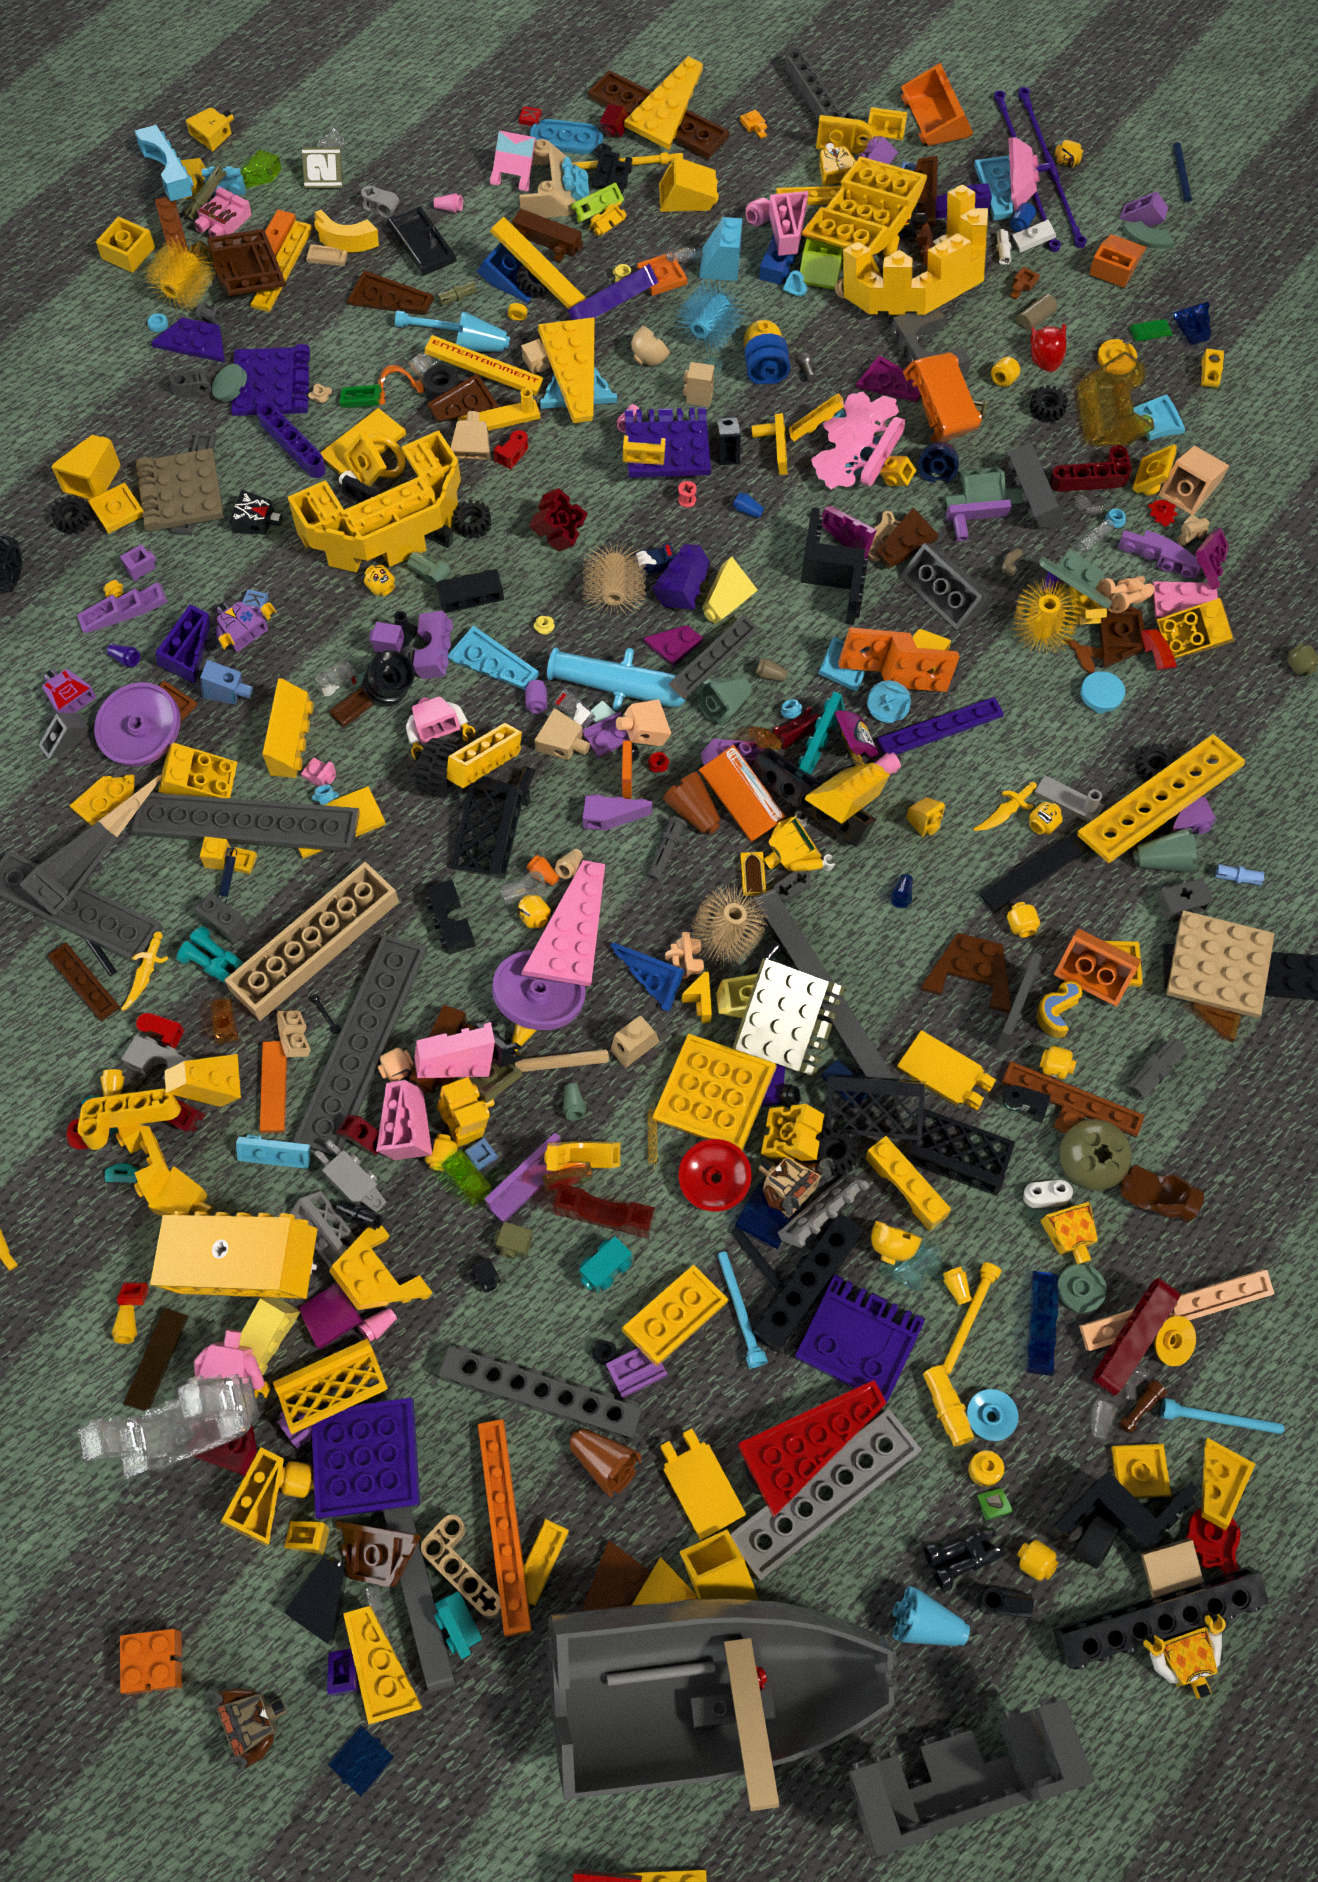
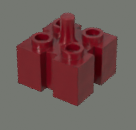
[529,488,588,552]

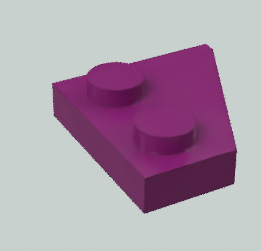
[644,625,703,667]

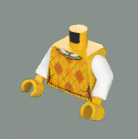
[1143,1614,1226,1699]

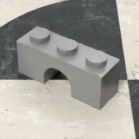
[121,1035,196,1081]

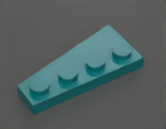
[797,692,845,775]

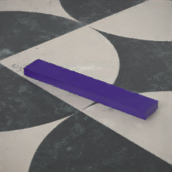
[876,697,1004,755]

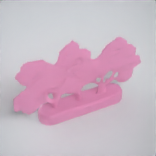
[811,392,905,489]

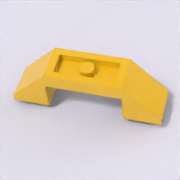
[116,1124,170,1204]

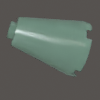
[1133,828,1197,873]

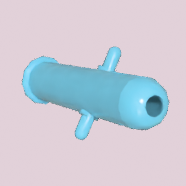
[547,647,686,711]

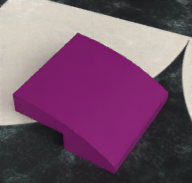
[299,1283,363,1349]

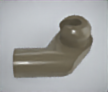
[1001,548,1023,576]

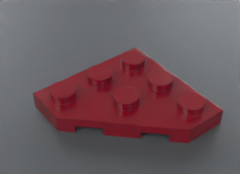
[188,1389,257,1476]

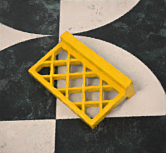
[273,1338,388,1434]

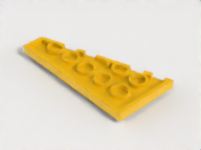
[538,317,595,423]

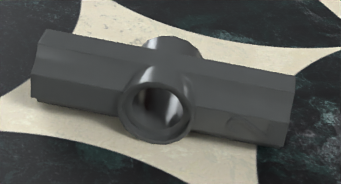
[1127,1037,1188,1101]

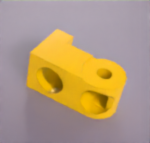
[1201,349,1224,388]

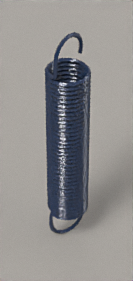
[218,847,237,903]

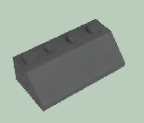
[1008,442,1067,528]
[899,543,993,630]

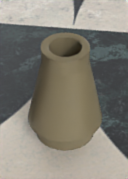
[755,658,788,682]

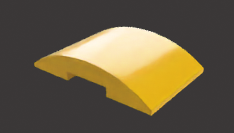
[801,156,927,255]

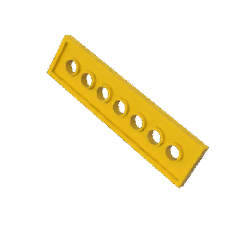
[1078,734,1245,863]

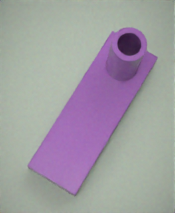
[946,499,1011,541]

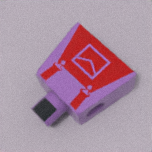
[42,669,97,713]

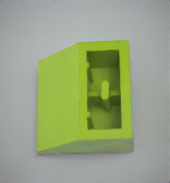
[800,238,844,290]

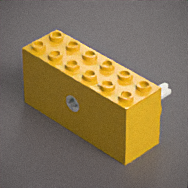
[150,1211,318,1299]

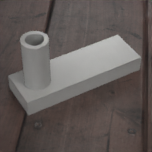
[1034,775,1104,823]

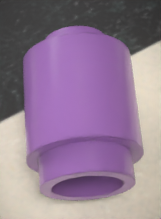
[525,680,547,714]

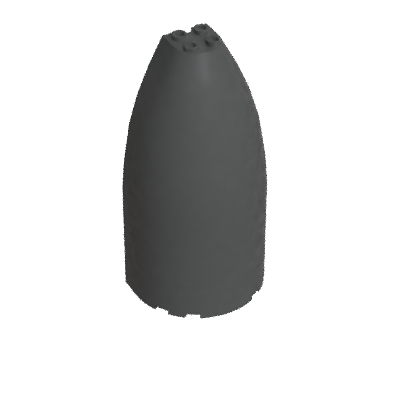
[548,1598,898,1800]

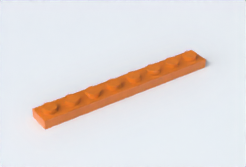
[478,1419,532,1637]

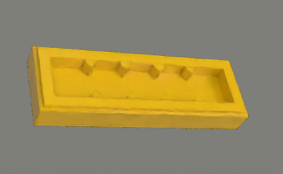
[789,393,844,441]
[524,1519,569,1607]

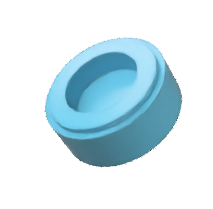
[147,313,168,332]

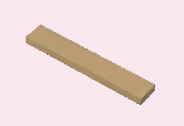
[724,1638,779,1811]

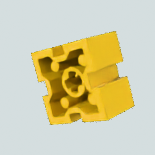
[437,1077,495,1147]
[761,1104,824,1163]

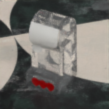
[315,659,359,696]
[552,689,596,729]

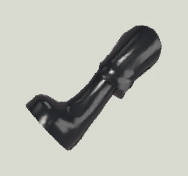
[923,1526,1005,1593]

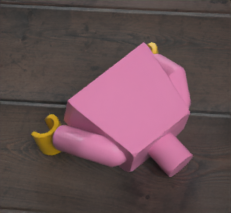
[191,1329,271,1398]

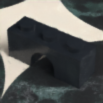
[424,880,475,955]

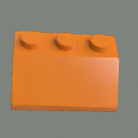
[1054,928,1141,1007]

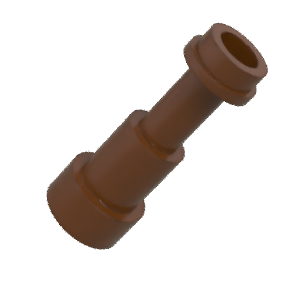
[1119,1379,1168,1434]

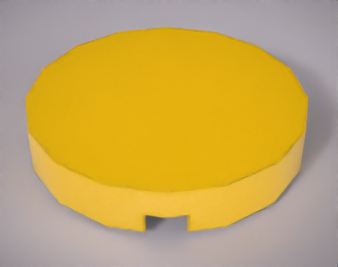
[1097,339,1137,373]

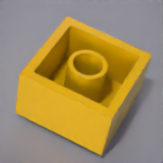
[96,216,155,273]

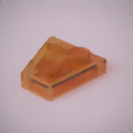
[1192,1002,1241,1043]

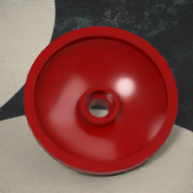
[678,1139,752,1212]

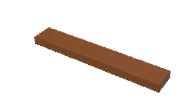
[1001,1061,1145,1138]

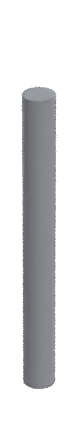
[606,1661,715,1686]

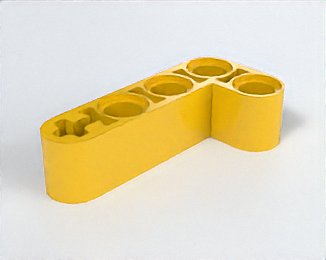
[78,1089,181,1150]

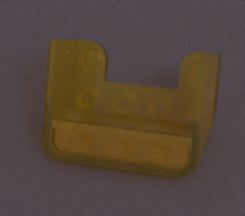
[1078,351,1155,446]

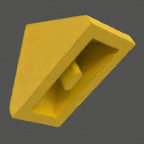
[284,1521,330,1555]

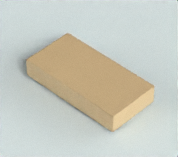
[306,244,348,266]

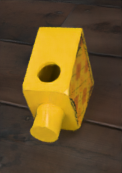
[1040,1202,1098,1265]

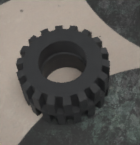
[415,738,461,799]

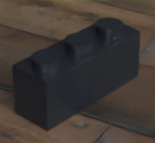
[435,569,504,613]

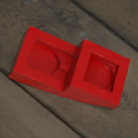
[1141,629,1177,671]

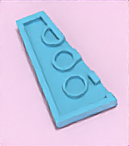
[448,626,539,690]

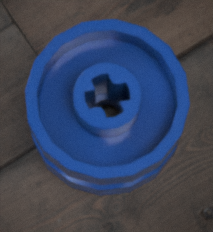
[744,333,791,384]

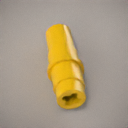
[923,1365,974,1447]

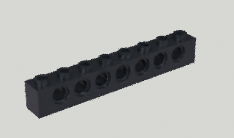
[1053,1566,1269,1670]

